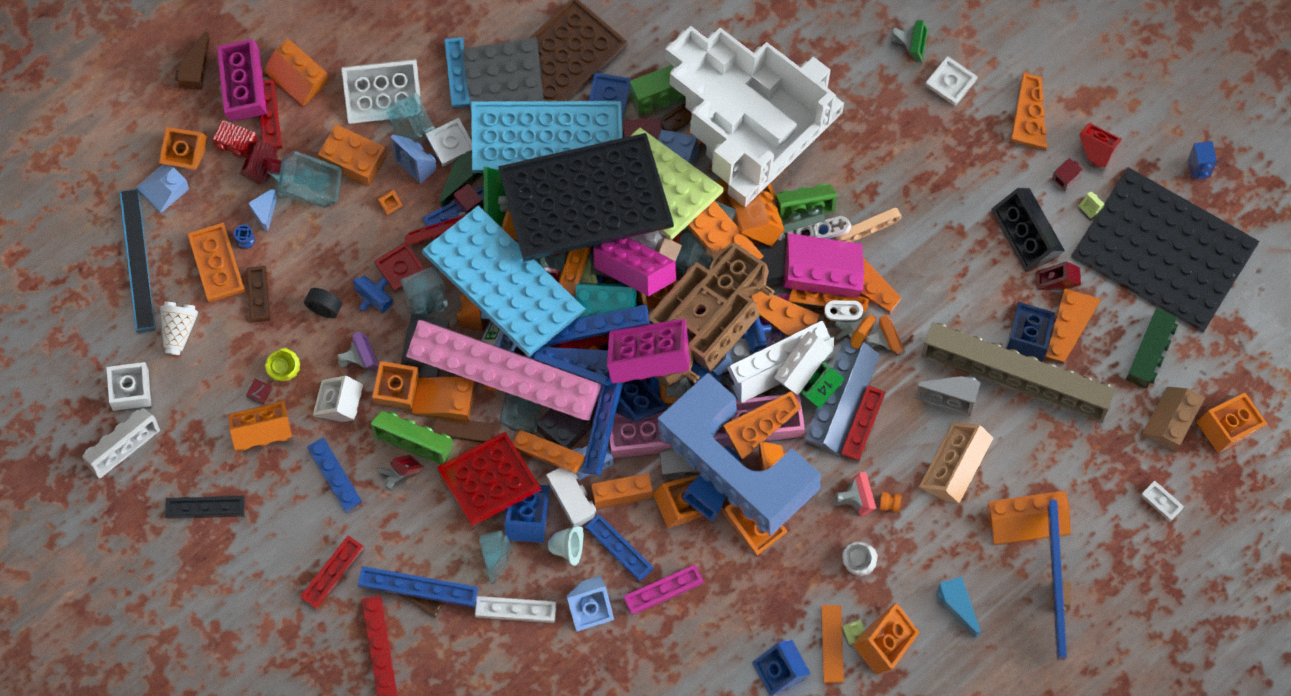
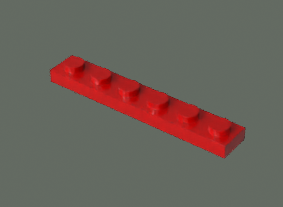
[361,595,398,696]

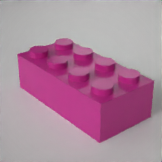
[217,38,267,122]
[594,238,676,296]

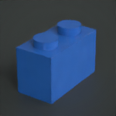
[1188,141,1217,180]

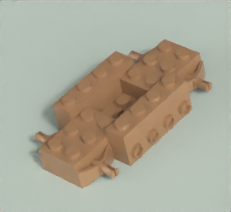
[649,243,774,387]

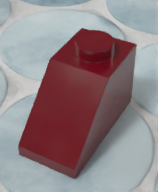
[1036,261,1081,290]

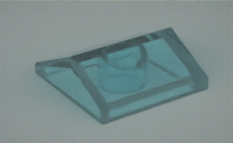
[499,392,541,434]

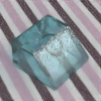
[479,530,511,585]

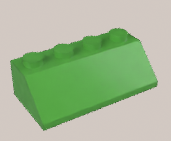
[371,411,454,465]

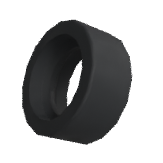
[304,287,343,319]

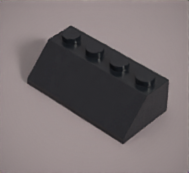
[991,188,1065,272]

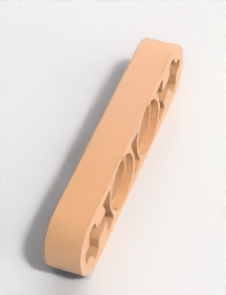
[832,208,902,242]

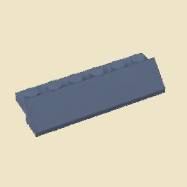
[804,338,880,457]

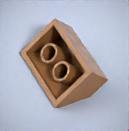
[1142,386,1205,453]

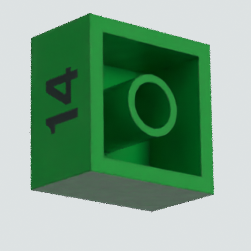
[801,361,845,408]

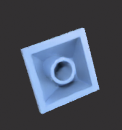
[136,165,189,213]
[567,576,614,631]

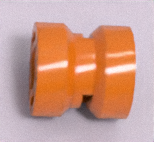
[879,491,901,513]

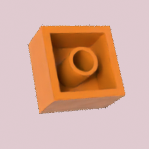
[372,361,419,410]

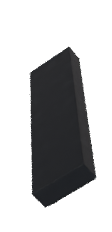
[165,496,245,519]

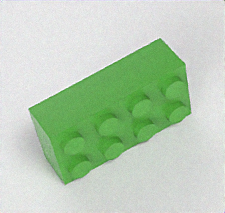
[630,65,686,116]

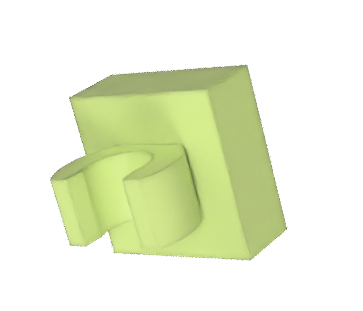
[1078,191,1104,219]
[842,620,865,646]

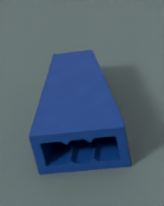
[682,446,740,522]

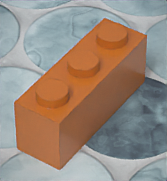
[591,473,653,509]

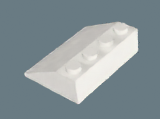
[342,59,422,124]

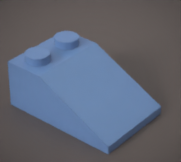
[391,134,437,184]

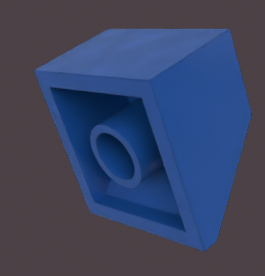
[752,639,811,696]

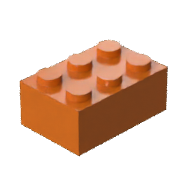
[318,124,387,187]

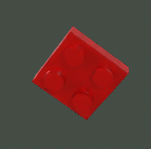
[374,242,427,293]

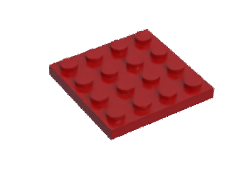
[437,432,541,526]

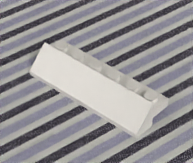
[727,321,834,403]

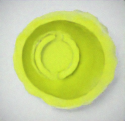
[265,348,300,382]

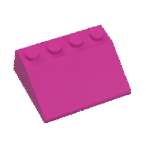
[783,233,864,298]
[607,318,690,383]

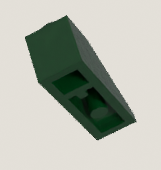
[439,151,483,208]

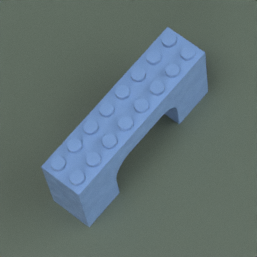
[658,373,820,536]

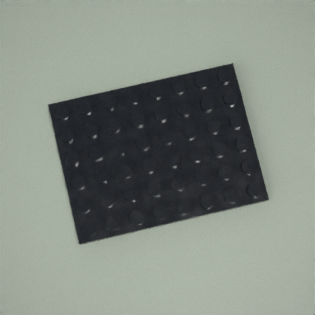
[498,133,674,262]
[1071,167,1260,333]

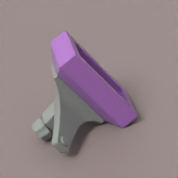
[337,331,379,372]

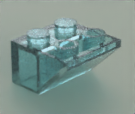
[386,93,436,141]

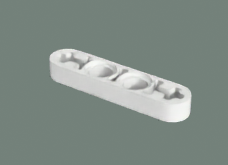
[778,216,851,241]

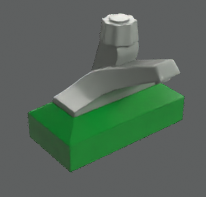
[890,20,928,61]

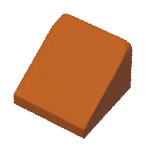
[376,189,403,215]

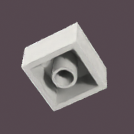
[106,362,151,411]

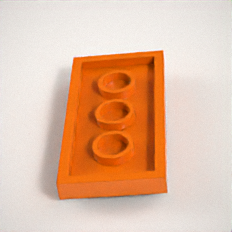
[687,200,764,259]
[187,223,245,303]

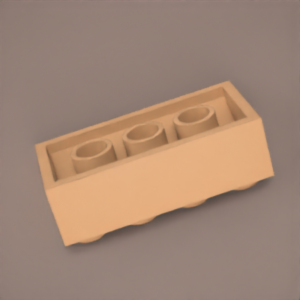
[919,422,993,503]

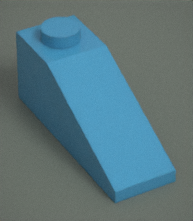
[936,577,981,638]

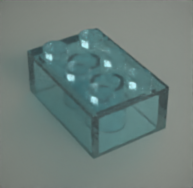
[278,151,342,208]
[400,266,448,316]

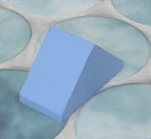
[248,189,277,231]

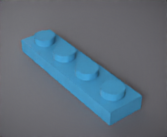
[445,37,470,109]

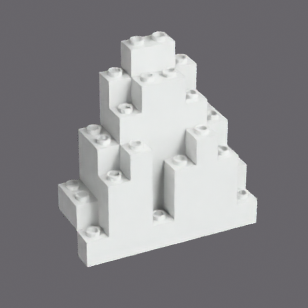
[665,26,844,207]

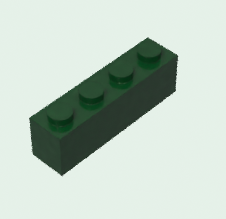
[1126,308,1178,389]

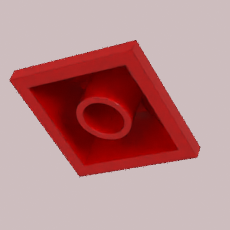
[1079,122,1122,168]

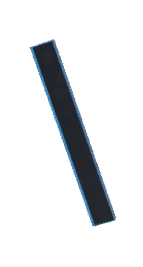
[119,189,156,332]

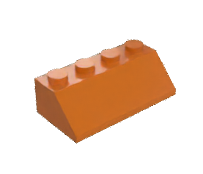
[986,491,1071,545]

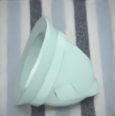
[548,525,583,566]

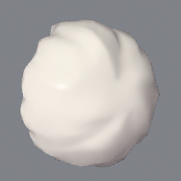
[843,542,878,576]

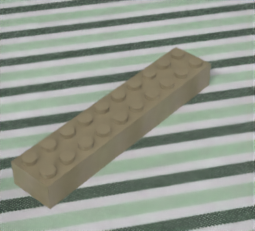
[921,322,1116,422]

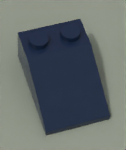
[1006,302,1055,362]
[616,379,668,422]

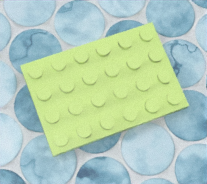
[631,128,723,240]

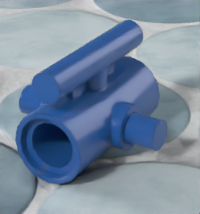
[353,276,394,313]
[741,317,771,353]

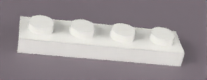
[475,596,556,623]

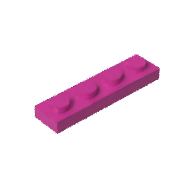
[624,565,704,615]

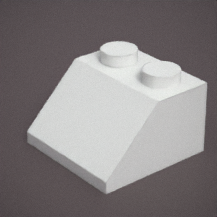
[313,376,363,422]

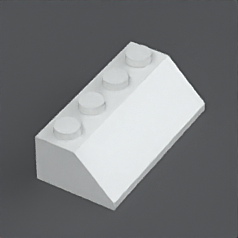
[82,408,160,479]

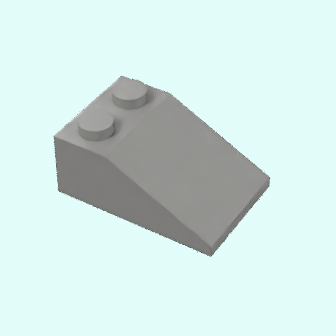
[915,376,981,416]

